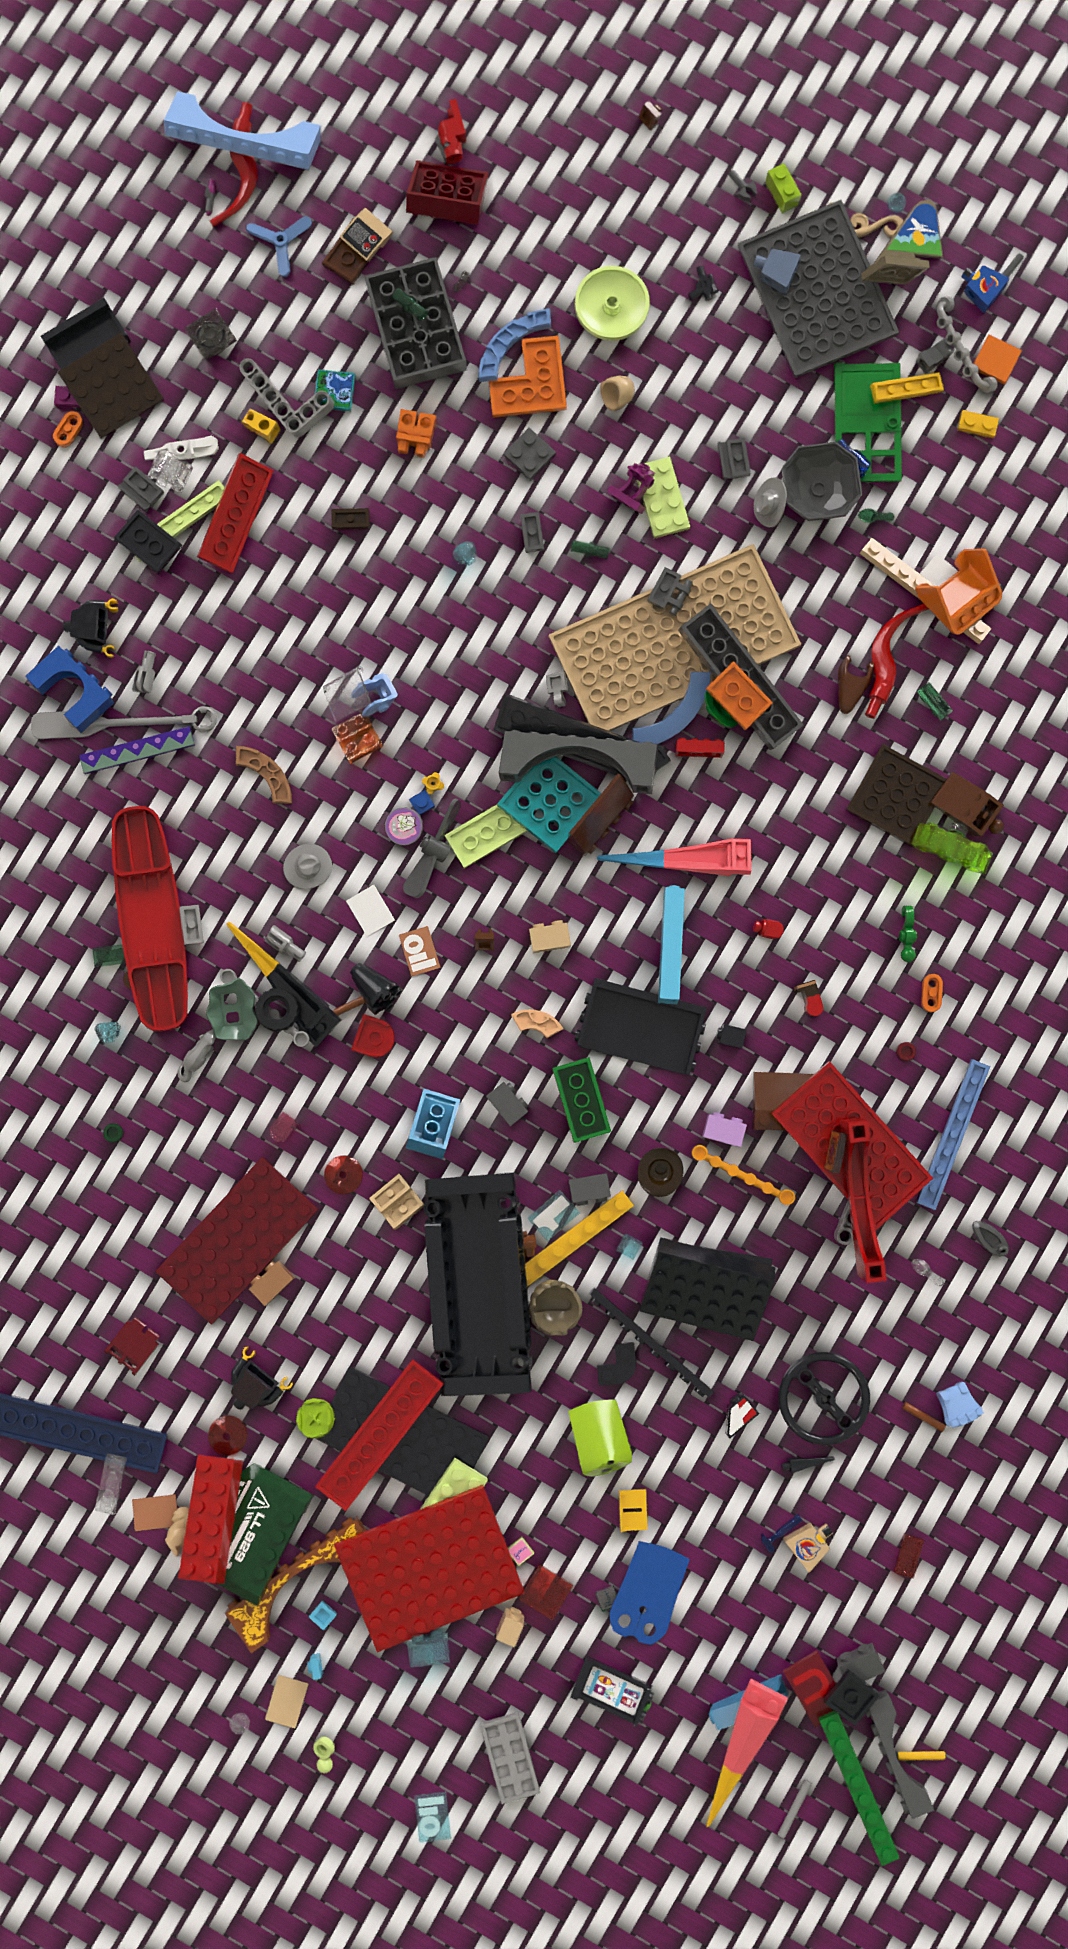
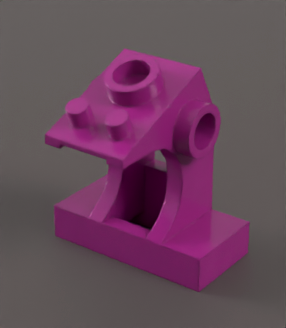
[607,463,655,515]

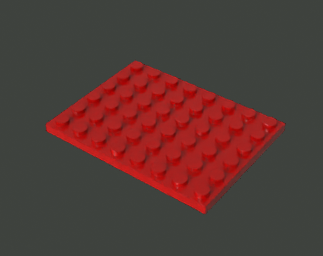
[334,1485,525,1652]

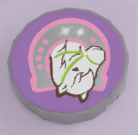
[385,807,423,845]

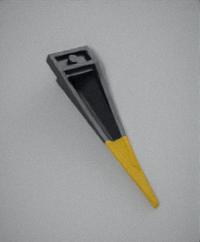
[227,922,342,1047]

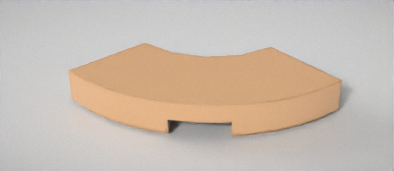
[511,1009,563,1038]

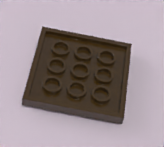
[57,332,164,439]
[846,744,946,847]

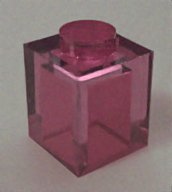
[268,1112,300,1143]

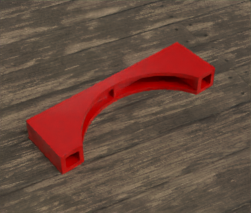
[839,1118,887,1283]

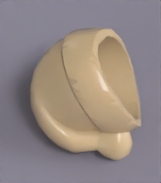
[600,376,635,411]

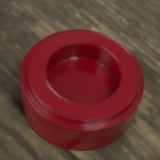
[896,1042,916,1061]

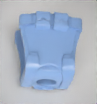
[936,1382,984,1428]

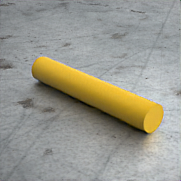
[897,1751,945,1760]

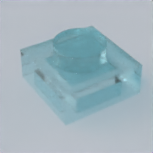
[616,1233,643,1260]

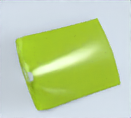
[568,1400,632,1477]

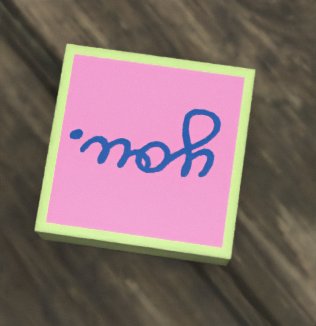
[508,1537,534,1566]

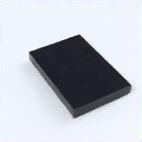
[114,510,182,575]

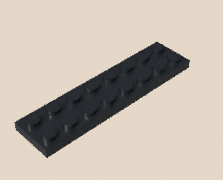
[493,693,640,778]

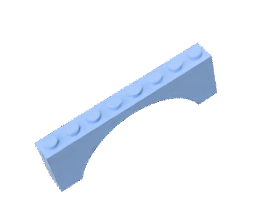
[164,91,321,170]

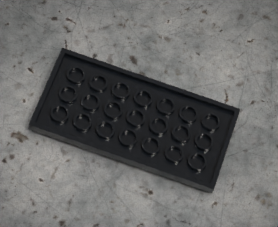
[317,1366,489,1496]

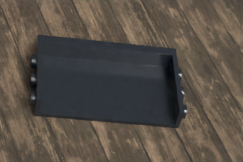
[574,978,707,1075]

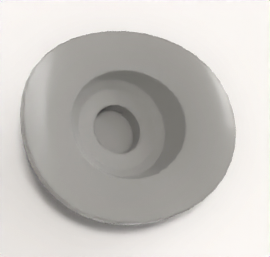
[753,478,787,527]
[283,844,332,889]

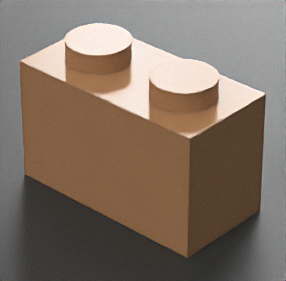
[249,1261,296,1306]

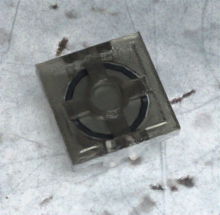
[184,308,237,361]

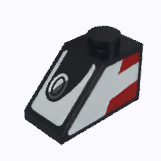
[725,1393,760,1439]

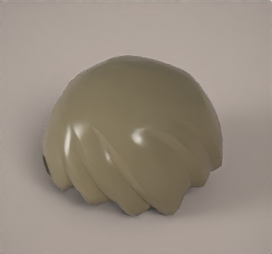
[529,1280,582,1336]

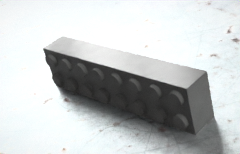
[678,603,804,750]

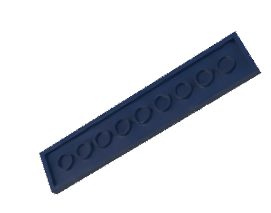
[0,1392,168,1474]

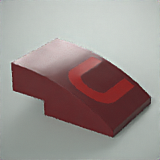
[783,1650,836,1728]

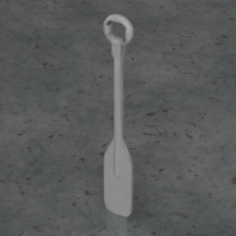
[31,706,217,739]

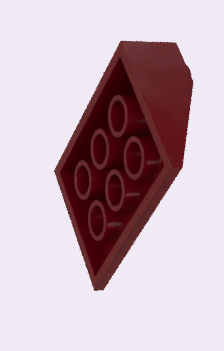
[406,160,489,225]

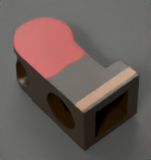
[794,980,823,1017]

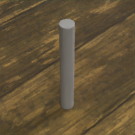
[778,1779,812,1838]

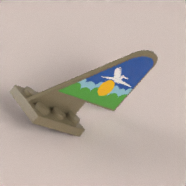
[861,200,943,285]

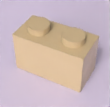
[529,920,571,953]
[496,1607,524,1648]

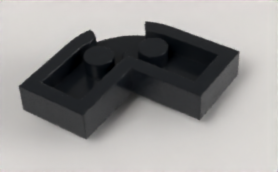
[597,1342,636,1386]

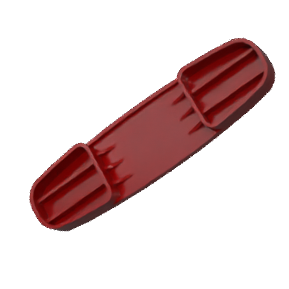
[111,806,188,1032]

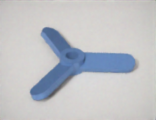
[246,216,312,277]

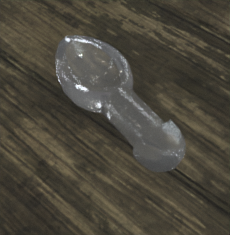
[912,1259,944,1287]

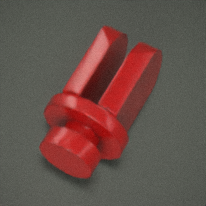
[753,919,784,939]

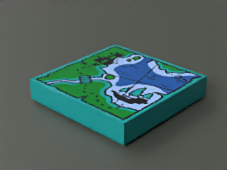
[315,369,355,412]

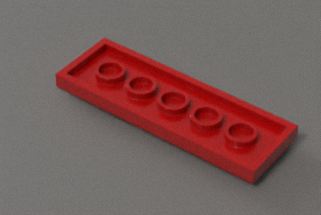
[197,453,274,574]

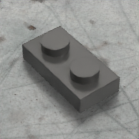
[520,512,544,553]

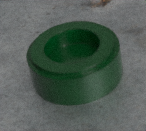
[103,1123,124,1143]

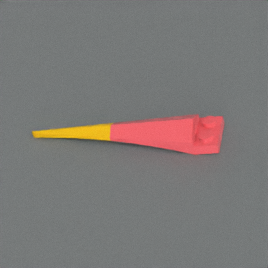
[706,1679,787,1827]

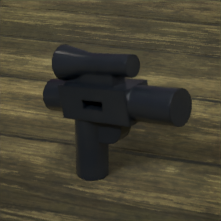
[688,266,719,301]

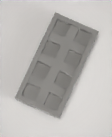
[480,1712,540,1804]

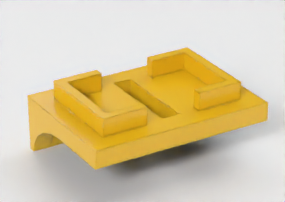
[618,1489,648,1532]

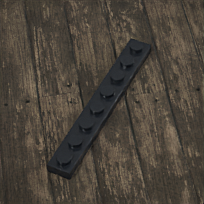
[589,1287,714,1398]

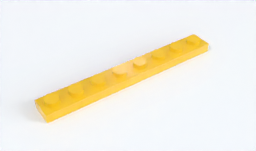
[525,1190,634,1287]

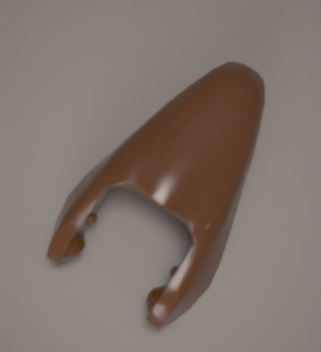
[838,655,874,714]

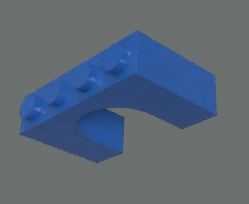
[25,646,114,733]

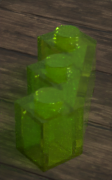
[912,822,993,874]

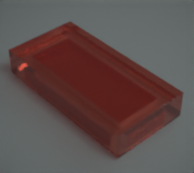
[894,1533,924,1579]

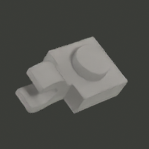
[546,671,568,707]

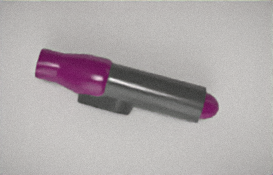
[204,180,215,216]

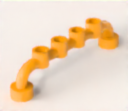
[691,1145,795,1205]

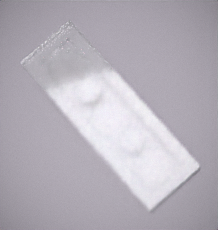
[95,1453,127,1515]

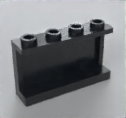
[41,298,131,370]

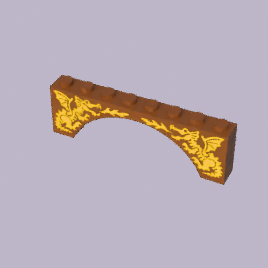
[225,1516,367,1653]

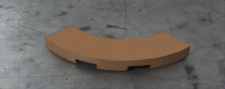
[236,746,292,804]

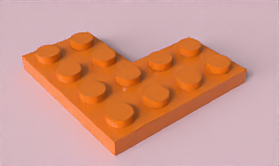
[489,336,567,418]

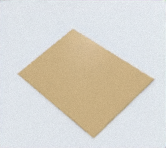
[265,1675,308,1729]

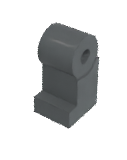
[916,339,954,374]

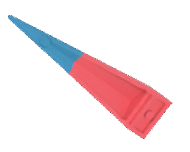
[597,839,751,876]

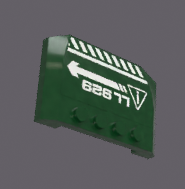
[216,1463,314,1606]

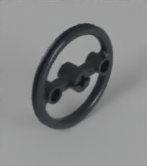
[778,1352,870,1445]

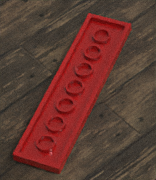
[315,1359,444,1511]

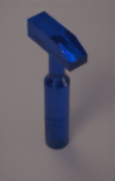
[761,1514,803,1553]

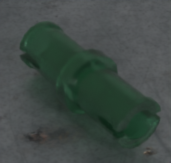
[392,288,428,321]
[570,540,610,559]

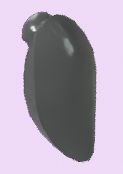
[972,1221,1009,1256]

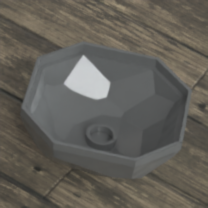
[782,442,862,521]

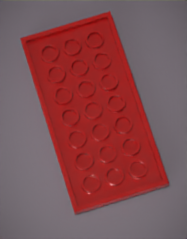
[771,1061,933,1231]

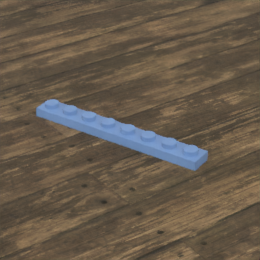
[916,1059,991,1210]

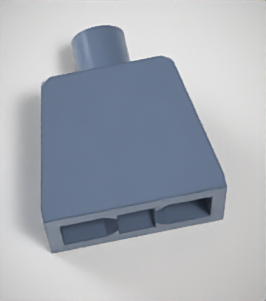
[753,249,801,295]

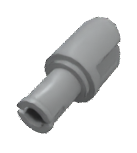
[132,651,156,693]
[264,925,306,962]

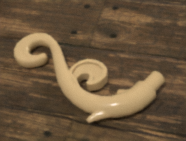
[828,202,903,238]

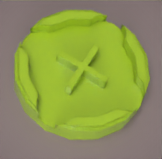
[296,1398,335,1439]

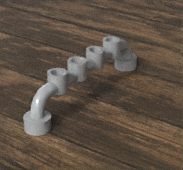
[936,296,997,393]
[220,969,310,1047]

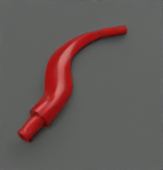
[209,102,258,227]
[865,604,929,719]

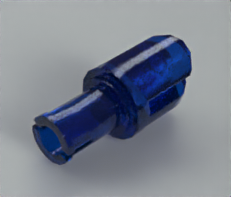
[837,439,871,478]

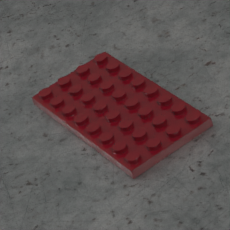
[155,1157,319,1325]

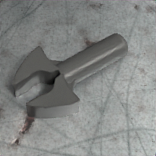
[729,170,757,202]

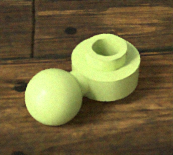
[313,1736,335,1773]

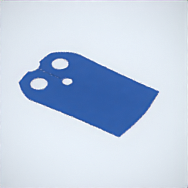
[610,1541,690,1645]

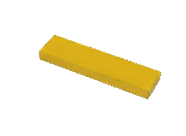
[870,372,944,404]

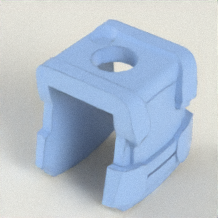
[351,673,398,717]

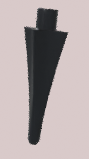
[781,1456,835,1474]

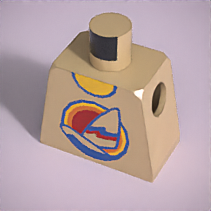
[783,1523,833,1572]

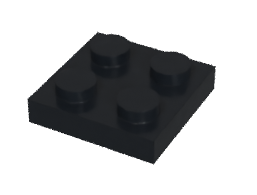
[823,1669,880,1726]

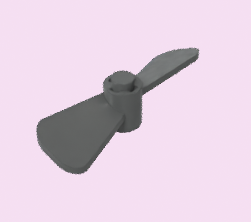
[403,798,461,898]

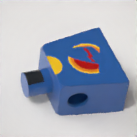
[961,266,1010,314]

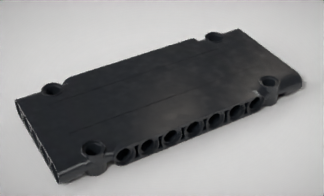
[424,1172,532,1396]

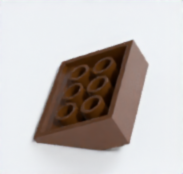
[568,773,634,856]
[752,1072,814,1131]

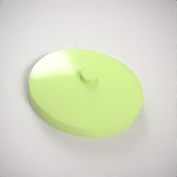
[575,266,650,341]

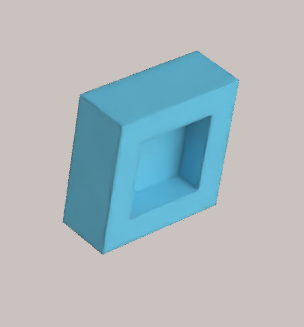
[309,1600,337,1630]
[307,1653,323,1680]

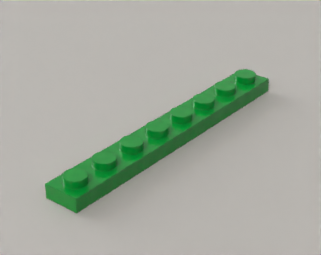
[818,1711,900,1866]

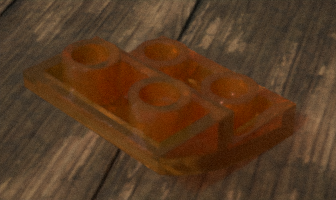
[331,712,383,764]

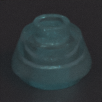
[452,541,477,566]
[94,1022,121,1043]

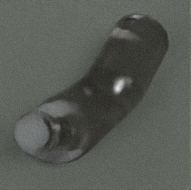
[453,271,469,292]

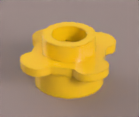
[422,772,444,794]

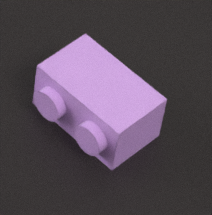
[702,1112,747,1147]

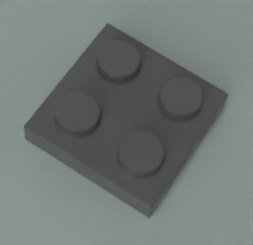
[503,427,556,481]

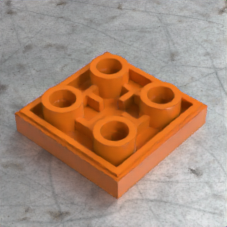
[974,334,1022,385]

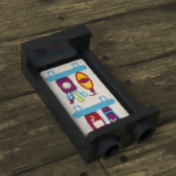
[570,1656,654,1728]

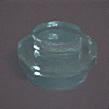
[887,193,906,212]

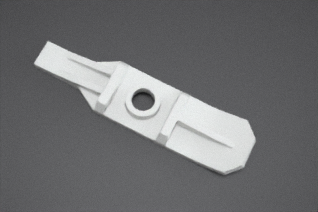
[144,435,219,462]

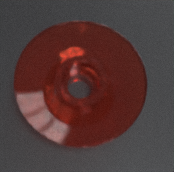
[324,1155,363,1194]
[208,1415,248,1455]

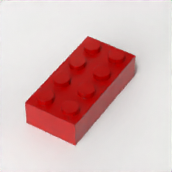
[675,738,725,758]

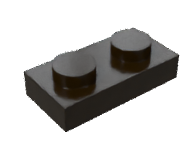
[331,508,370,530]

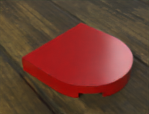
[351,1014,395,1058]

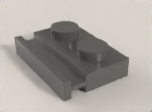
[717,438,751,480]
[117,466,164,513]

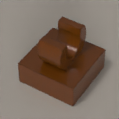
[638,101,662,130]
[475,929,494,951]

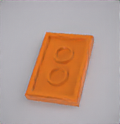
[705,661,773,730]

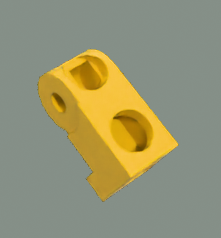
[241,409,281,444]

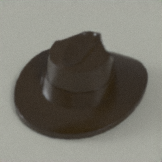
[638,1148,684,1197]

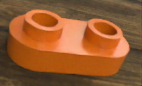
[53,411,83,447]
[921,974,943,1012]

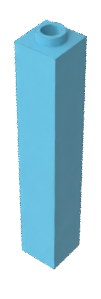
[658,885,685,1004]

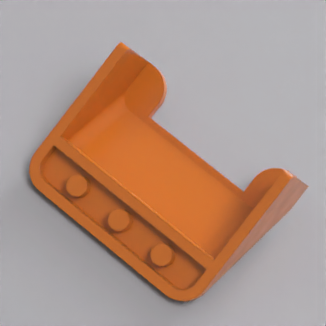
[915,549,1002,634]

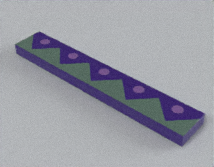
[79,726,195,774]

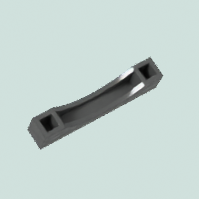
[866,1689,934,1819]

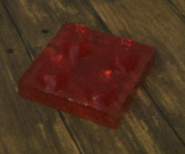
[519,1563,573,1621]

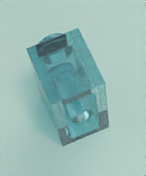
[407,1631,451,1668]

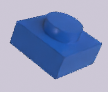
[409,790,435,816]

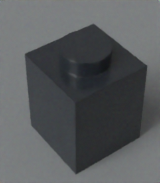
[716,1024,747,1049]

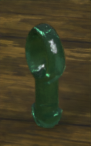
[858,508,895,523]

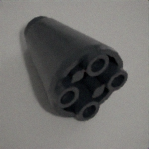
[350,963,403,1015]

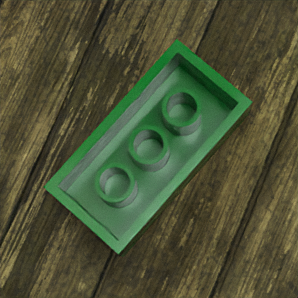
[552,1057,611,1143]

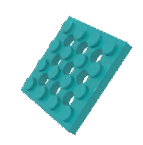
[497,757,601,853]

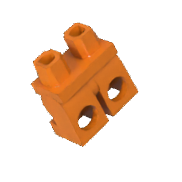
[396,409,437,458]

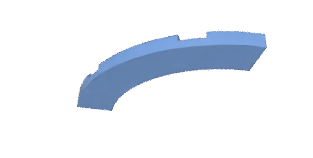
[479,308,551,382]
[632,672,711,744]

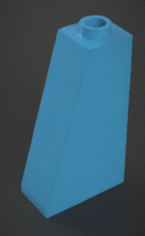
[709,1675,788,1730]

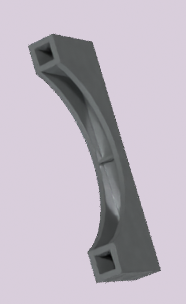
[498,730,658,794]

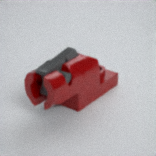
[435,99,466,164]

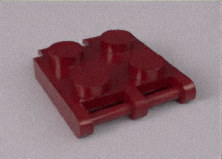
[104,1317,160,1376]

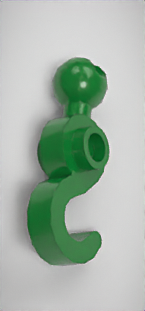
[899,905,917,963]

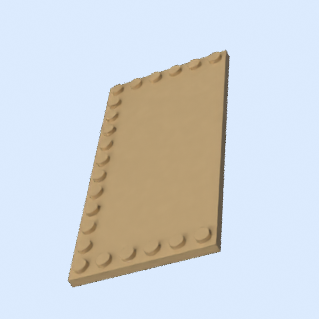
[548,544,801,731]

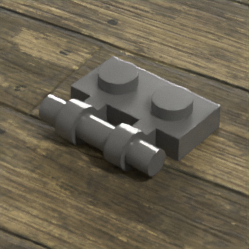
[647,567,693,616]

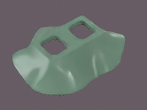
[206,978,258,1040]

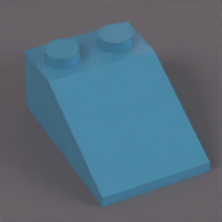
[406,1089,460,1159]

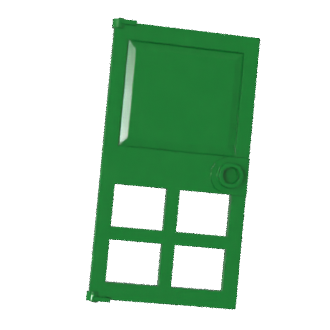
[834,363,902,482]

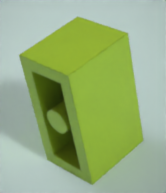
[765,163,801,213]

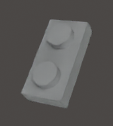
[179,905,204,946]

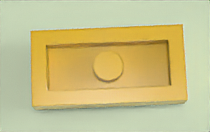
[957,410,999,438]

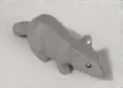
[178,1029,216,1082]

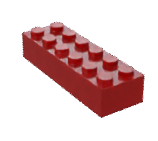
[178,1455,243,1583]

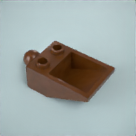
[930,772,1004,836]

